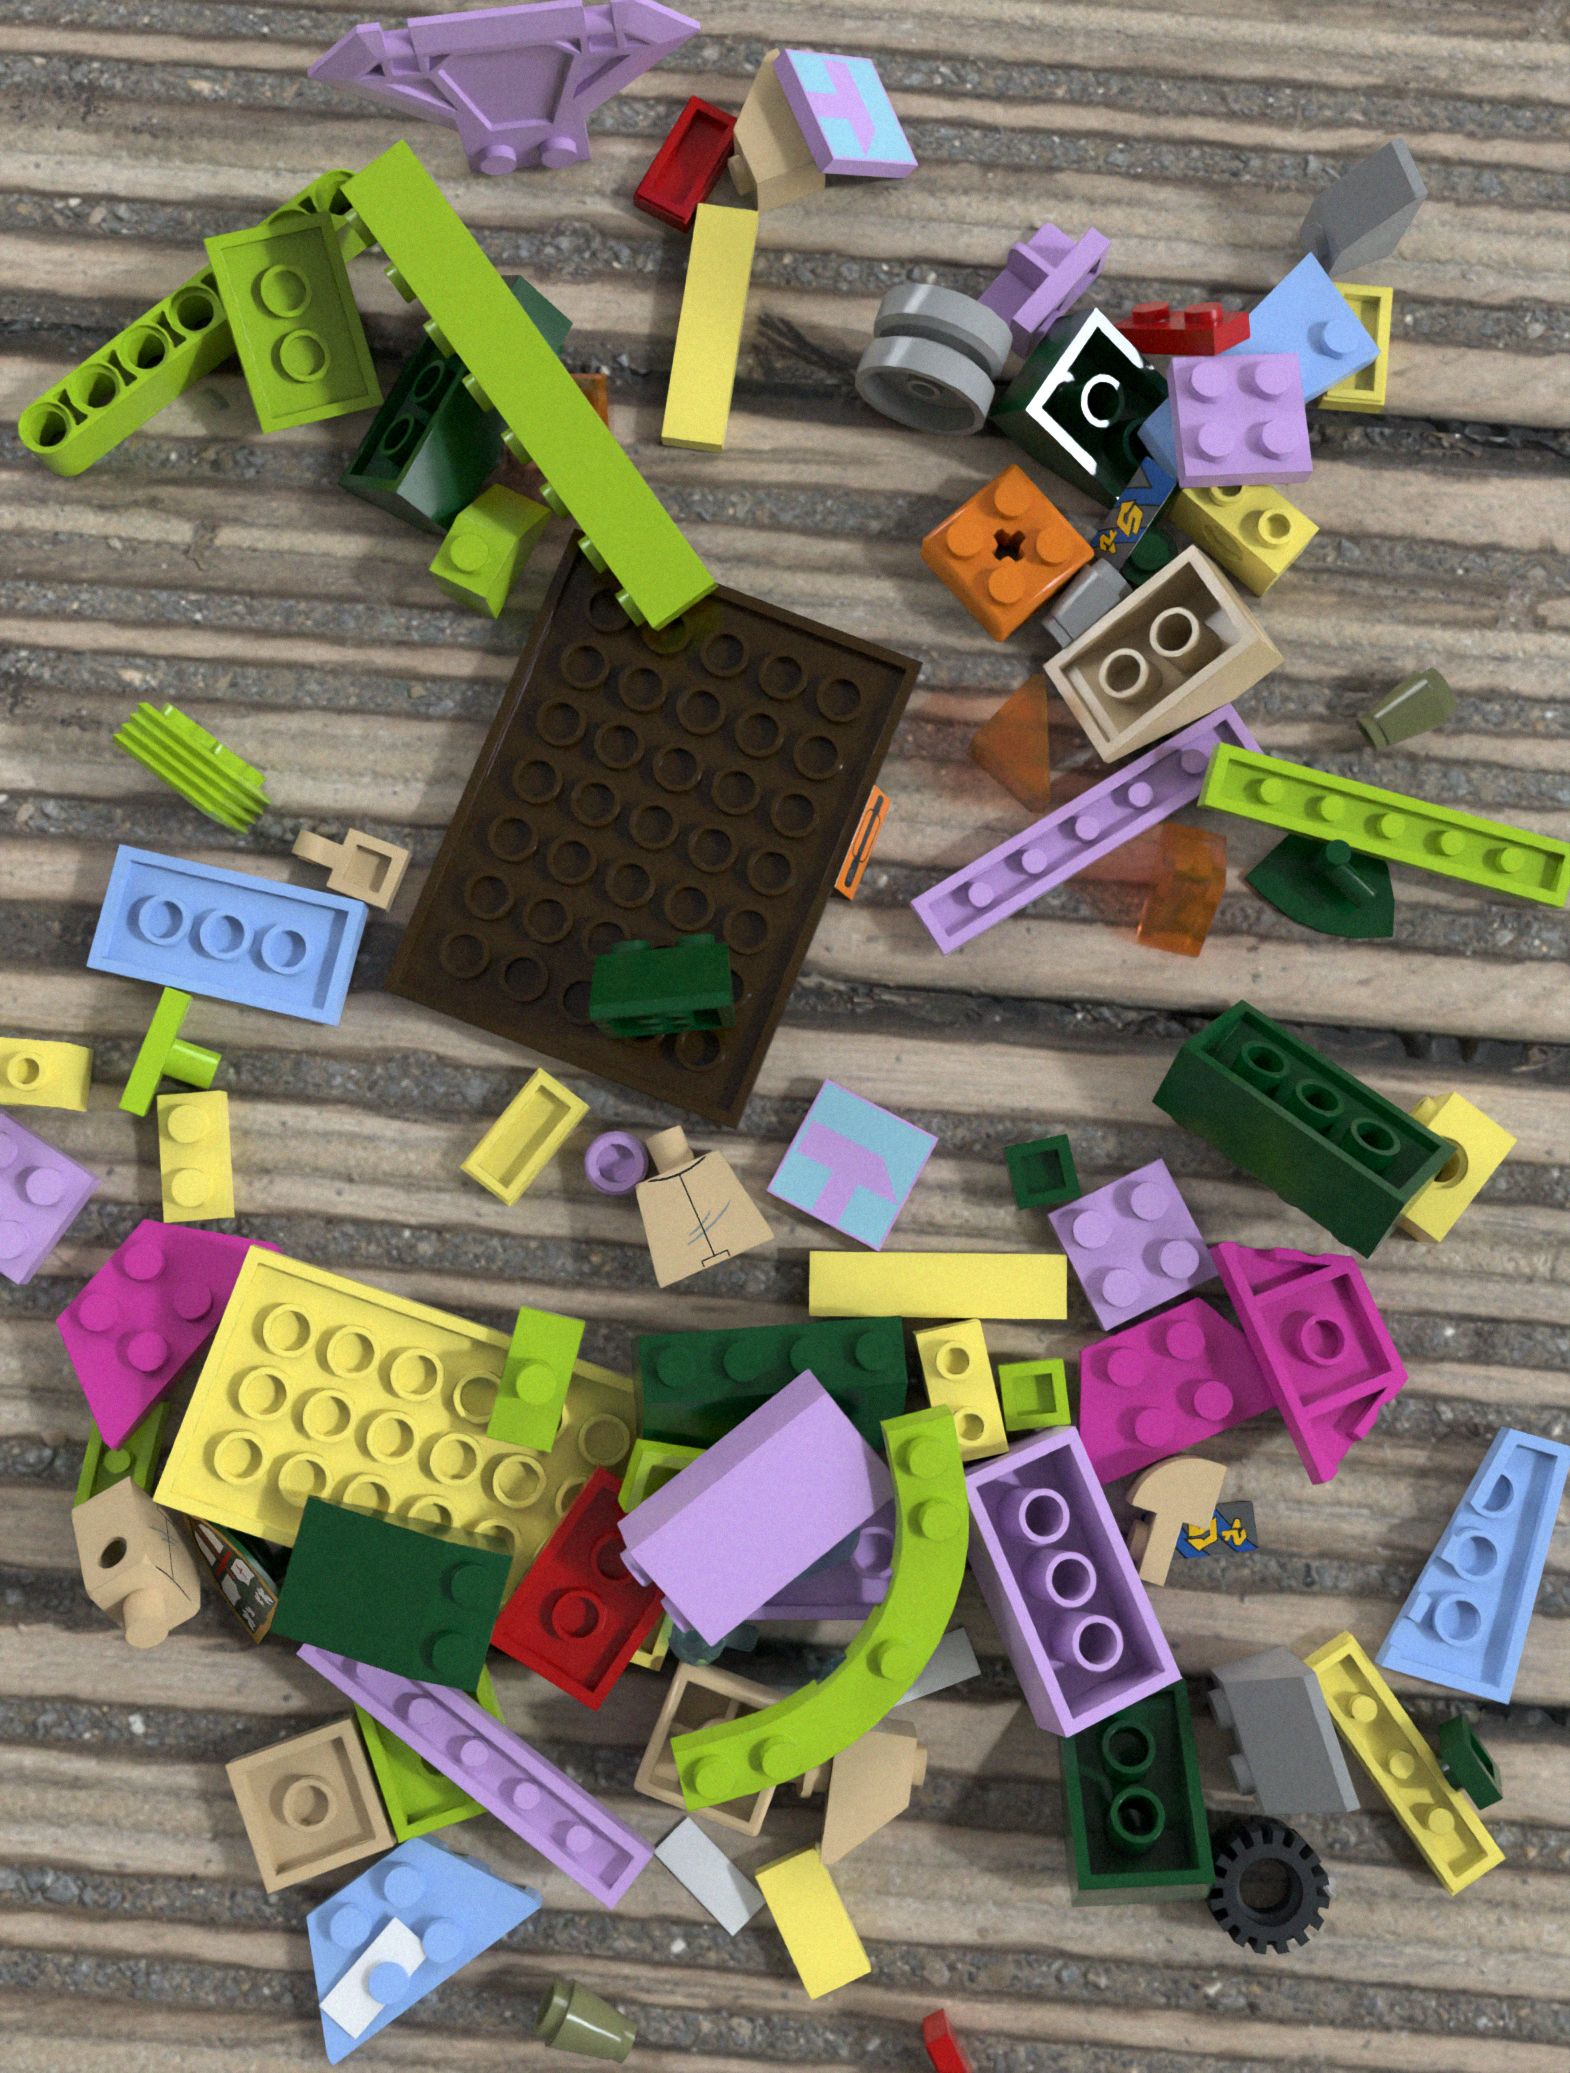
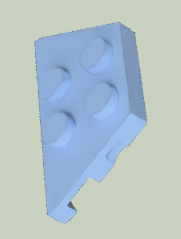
[306,1833,543,2065]

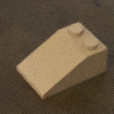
[1043,544,1285,764]

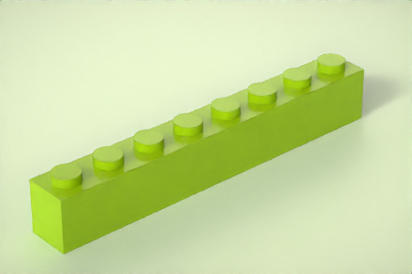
[339,138,719,631]

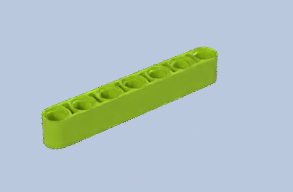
[18,168,367,477]

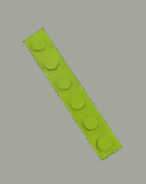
[1197,742,1570,909]

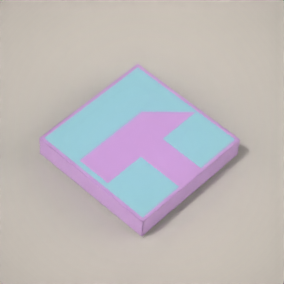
[772,49,918,178]
[766,1078,939,1252]

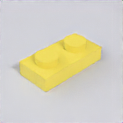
[157,1090,235,1223]

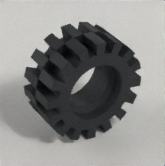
[1205,1815,1330,1955]

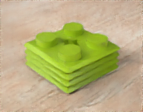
[112,702,271,835]

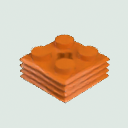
[920,464,1094,642]

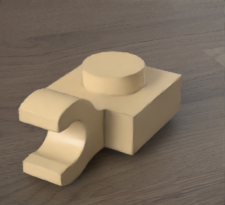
[291,828,412,913]

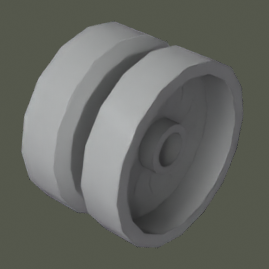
[855,283,1013,436]

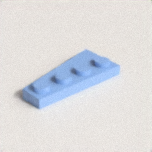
[1137,252,1381,482]
[1373,1426,1570,1705]

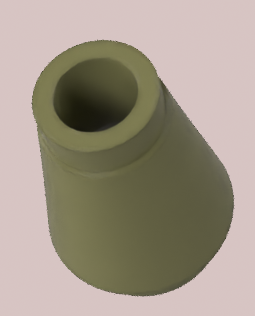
[1356,668,1458,752]
[533,1978,637,2064]

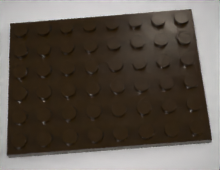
[381,528,923,1131]

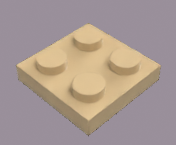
[225,1713,398,1894]

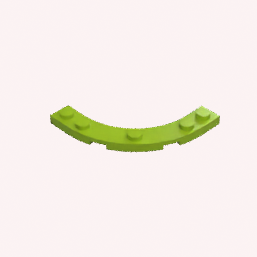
[670,1404,969,1812]

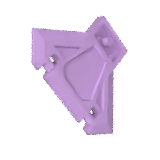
[307,0,701,176]

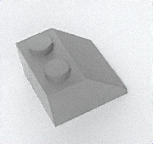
[1207,1645,1360,1814]

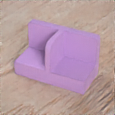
[977,223,1111,360]

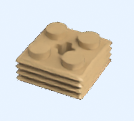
[634,1655,790,1837]

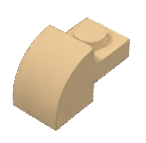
[1123,1454,1227,1587]

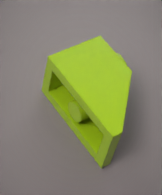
[429,483,552,620]

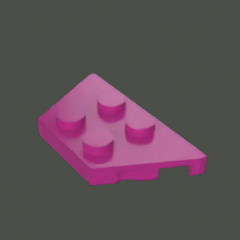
[55,1219,286,1452]
[1209,1241,1409,1485]
[1076,1296,1277,1486]

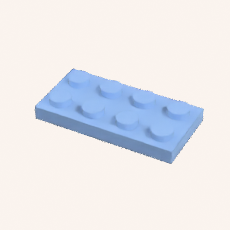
[86,844,369,1027]

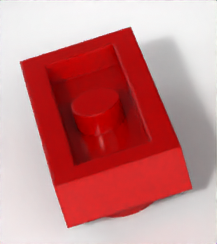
[1113,301,1250,356]

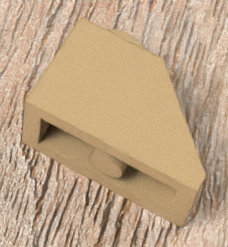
[728,48,825,214]
[819,1718,927,1865]

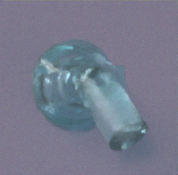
[667,1616,758,1666]

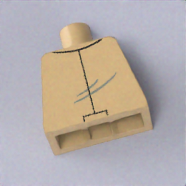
[635,1125,775,1288]
[71,1476,201,1649]

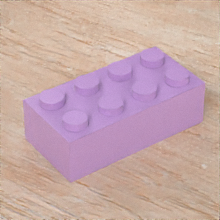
[963,1426,1182,1738]

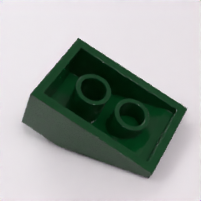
[989,307,1181,527]
[589,934,736,1040]
[270,1494,514,1692]
[1057,1677,1216,1907]

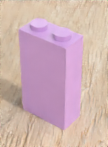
[617,1369,894,1647]

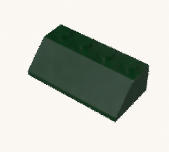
[337,275,573,535]
[1152,999,1457,1259]
[630,1316,908,1451]

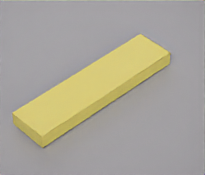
[661,203,759,453]
[809,1251,1067,1319]
[1302,1630,1506,1896]

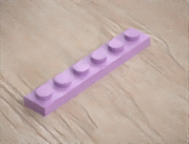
[909,702,1264,958]
[296,1643,655,1910]

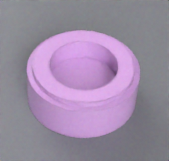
[584,1131,650,1196]

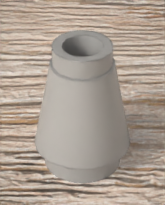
[1039,558,1133,650]

